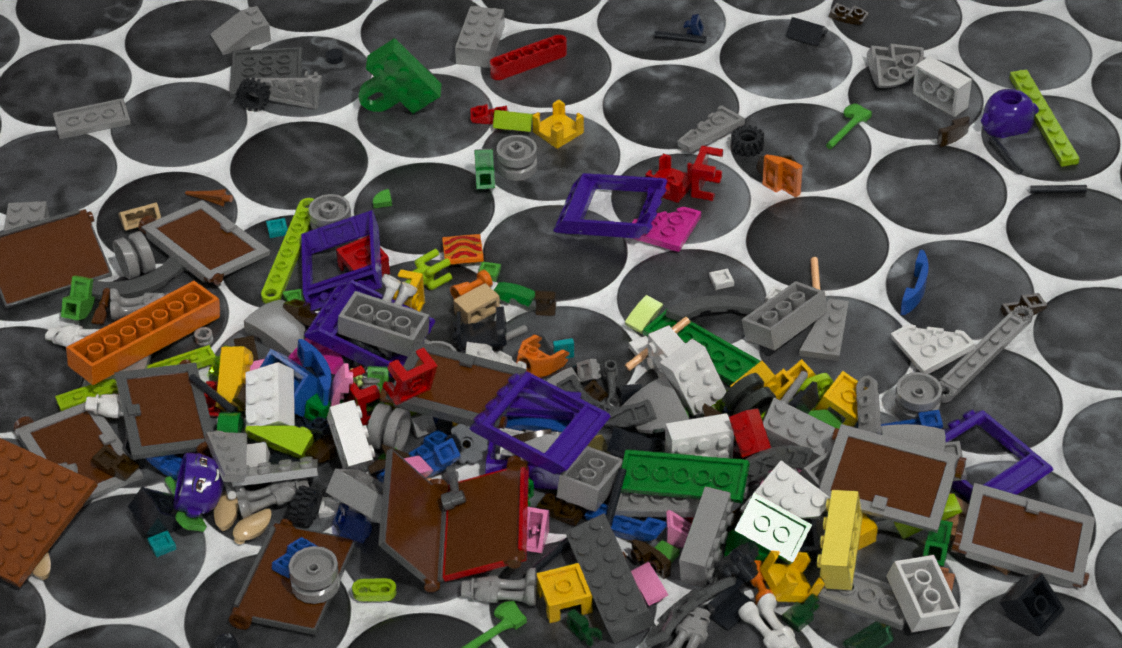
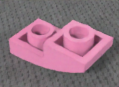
[330,363,353,406]
[631,562,668,606]

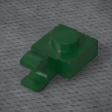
[782,594,820,632]
[567,609,602,647]

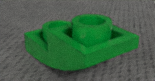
[493,282,535,307]

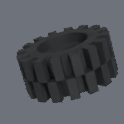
[235,77,271,112]
[731,125,764,157]
[289,485,321,527]

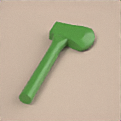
[826,103,872,149]
[165,476,207,532]
[461,601,527,648]

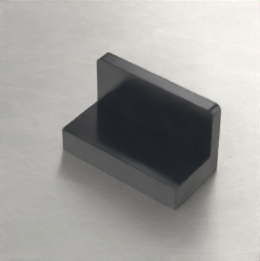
[786,17,828,46]
[788,381,819,414]
[708,578,756,631]

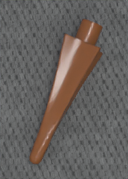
[185,189,233,207]

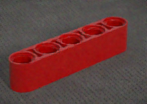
[490,35,567,80]

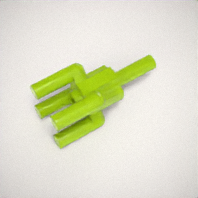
[398,249,453,290]

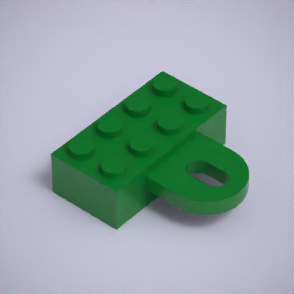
[358,38,441,114]

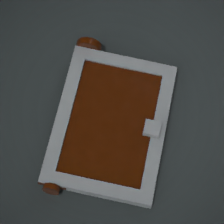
[138,200,270,285]
[13,402,143,510]
[819,424,967,533]
[951,483,1095,588]

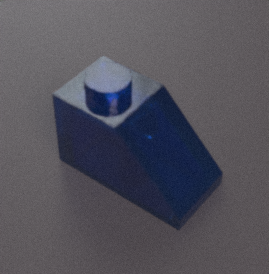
[332,503,372,543]

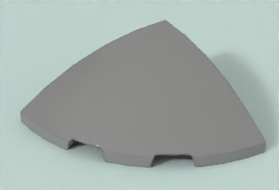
[866,44,924,88]
[244,300,305,356]
[622,375,690,433]
[881,424,945,451]

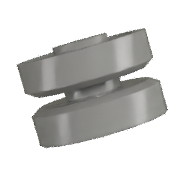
[497,135,537,181]
[308,194,351,230]
[113,231,156,280]
[894,372,942,420]
[366,403,411,451]
[289,546,340,604]

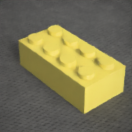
[817,490,863,590]

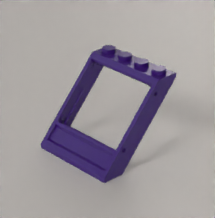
[553,173,668,239]
[301,210,382,311]
[304,280,436,377]
[469,372,611,475]
[485,388,582,490]
[942,409,1054,502]

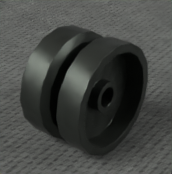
[722,373,776,415]

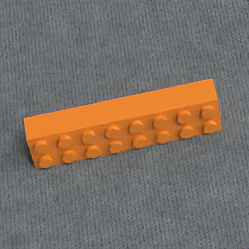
[66,281,220,385]

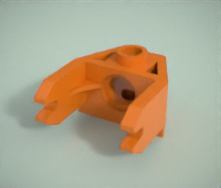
[516,335,569,378]

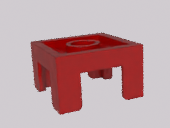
[691,146,723,201]
[645,153,694,203]
[336,235,390,277]
[383,347,438,405]
[342,366,380,426]

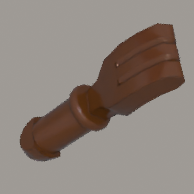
[91,288,110,325]

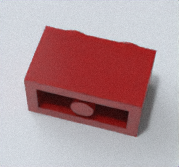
[729,409,771,458]

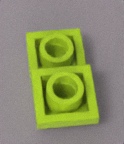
[493,110,533,132]

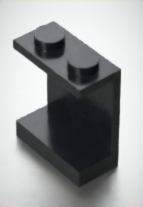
[453,306,507,351]

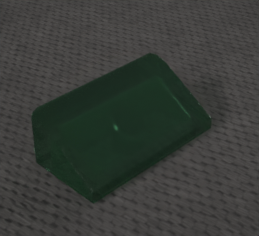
[843,621,894,648]

